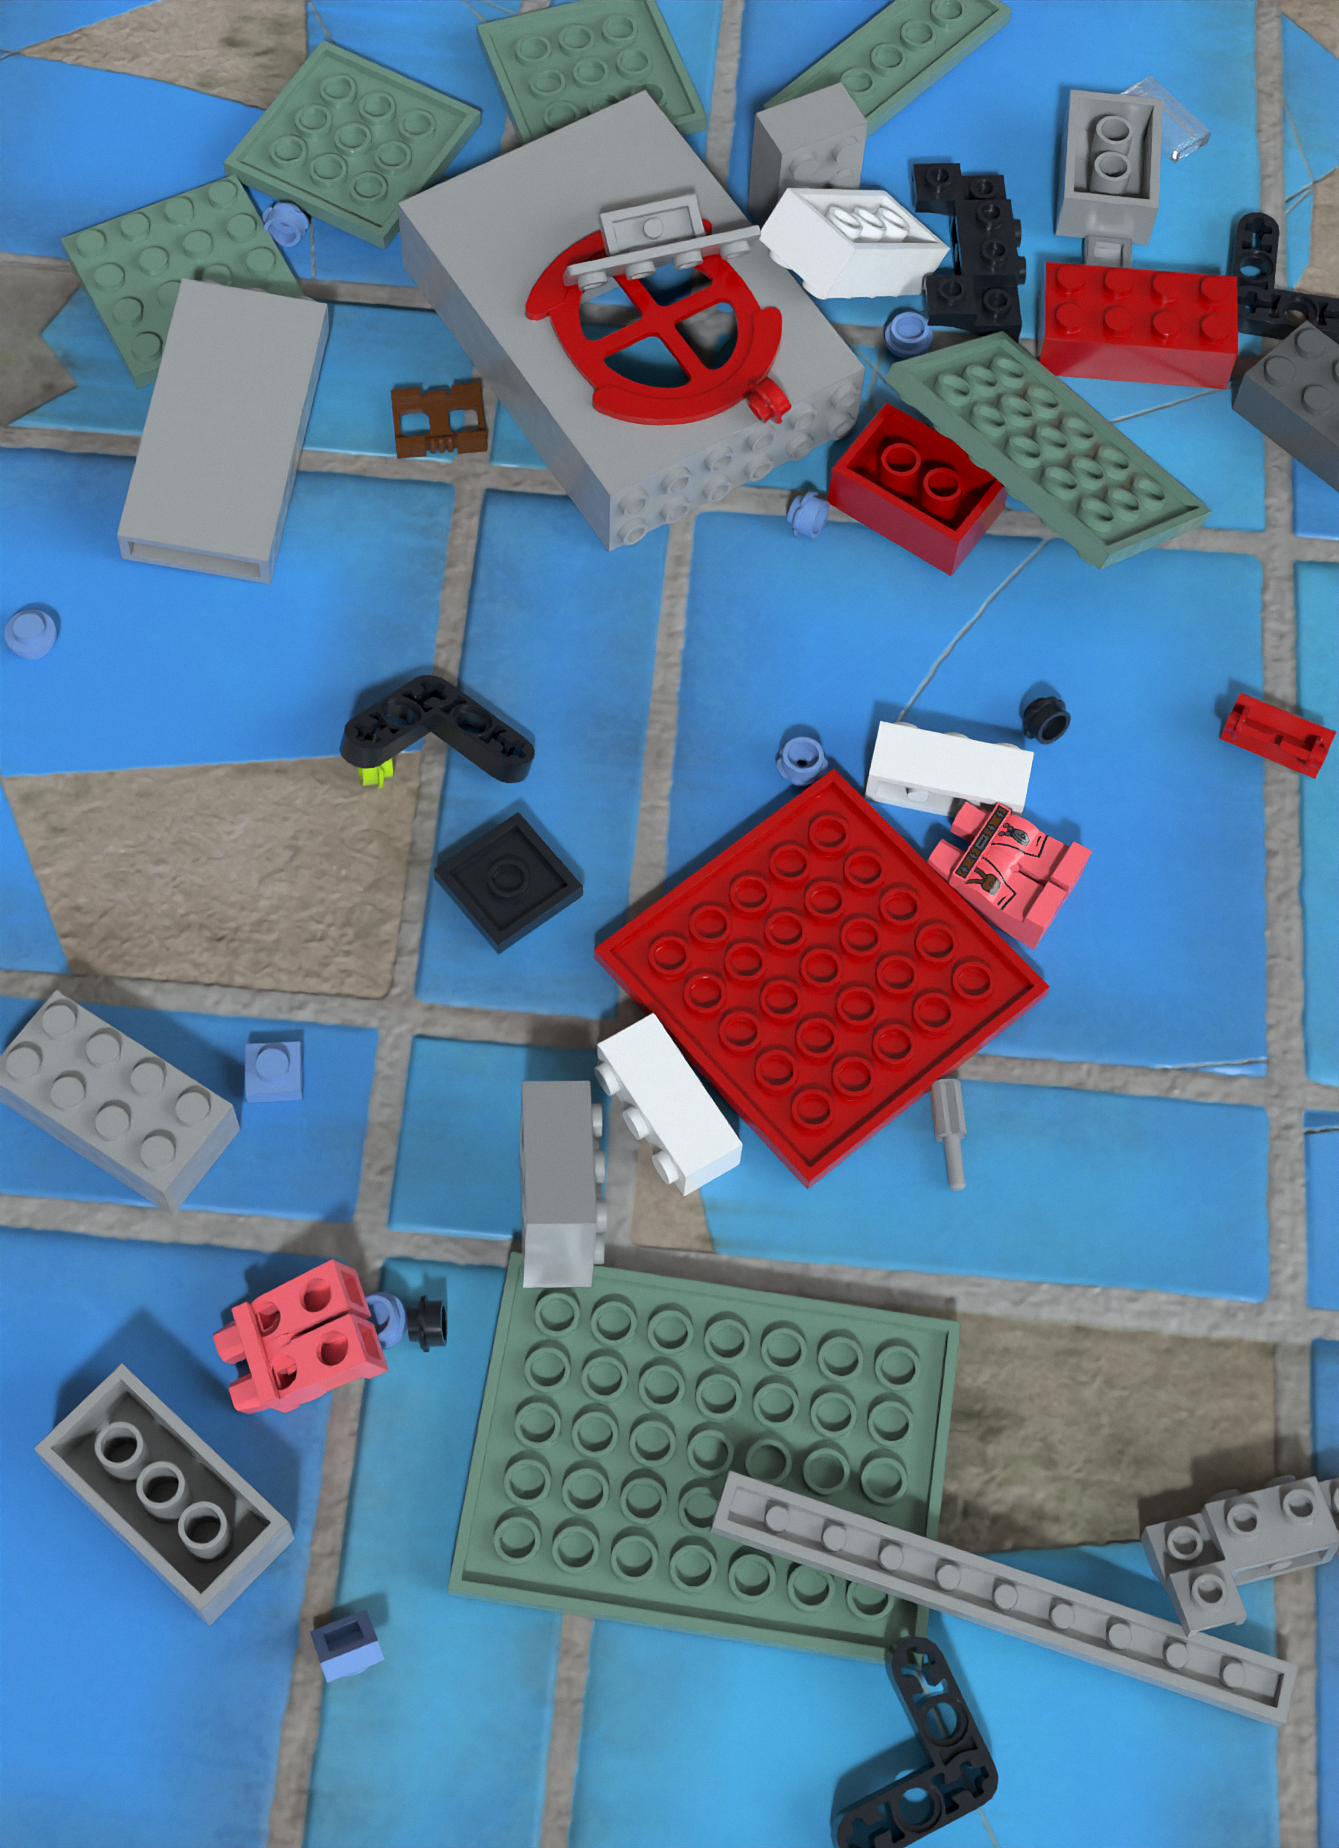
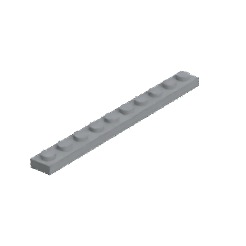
[709,1470,1298,1728]

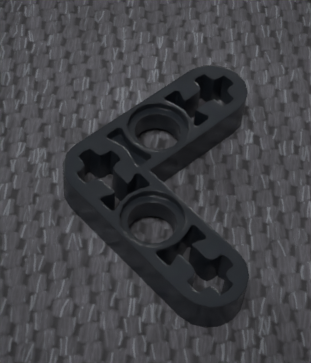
[1229,212,1339,344]
[339,675,535,783]
[831,1636,999,1848]

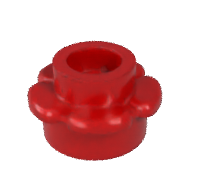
[746,376,792,424]

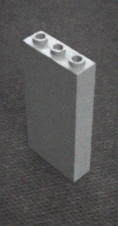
[117,278,329,584]

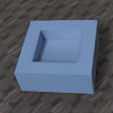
[245,1041,303,1103]
[310,1609,385,1683]

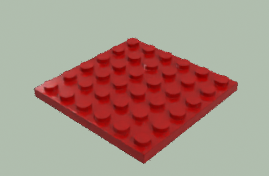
[594,768,1050,1190]

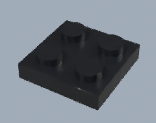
[434,812,583,955]

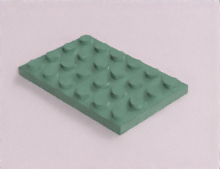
[884,331,1212,570]

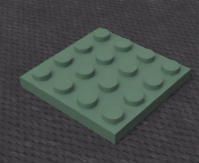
[476,0,707,146]
[223,40,481,250]
[60,174,305,389]

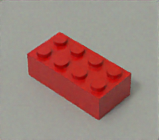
[1036,262,1238,389]

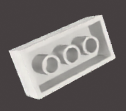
[759,188,950,300]

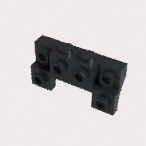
[911,163,1026,343]

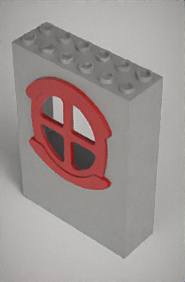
[398,90,865,552]

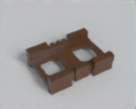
[391,383,487,459]

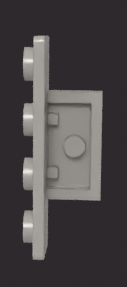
[562,194,761,290]

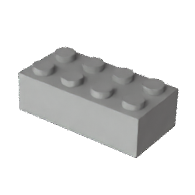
[0,990,240,1216]
[34,1363,295,1627]

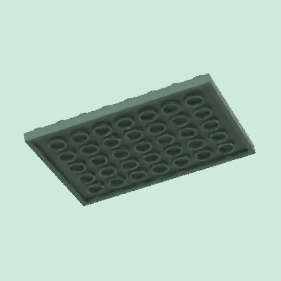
[448,1252,961,1671]

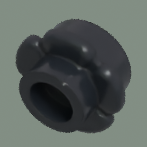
[1023,696,1071,744]
[407,1295,448,1353]

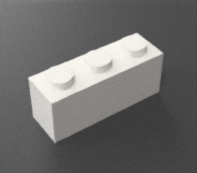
[864,721,1034,818]
[594,1013,743,1196]

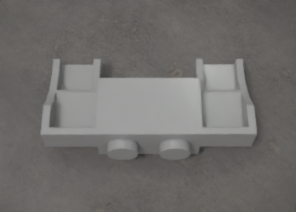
[1140,1475,1339,1638]

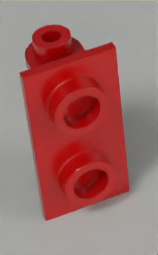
[1220,692,1336,779]

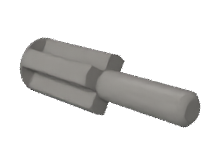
[930,1079,967,1191]

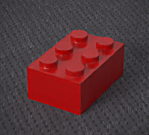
[827,402,1008,576]

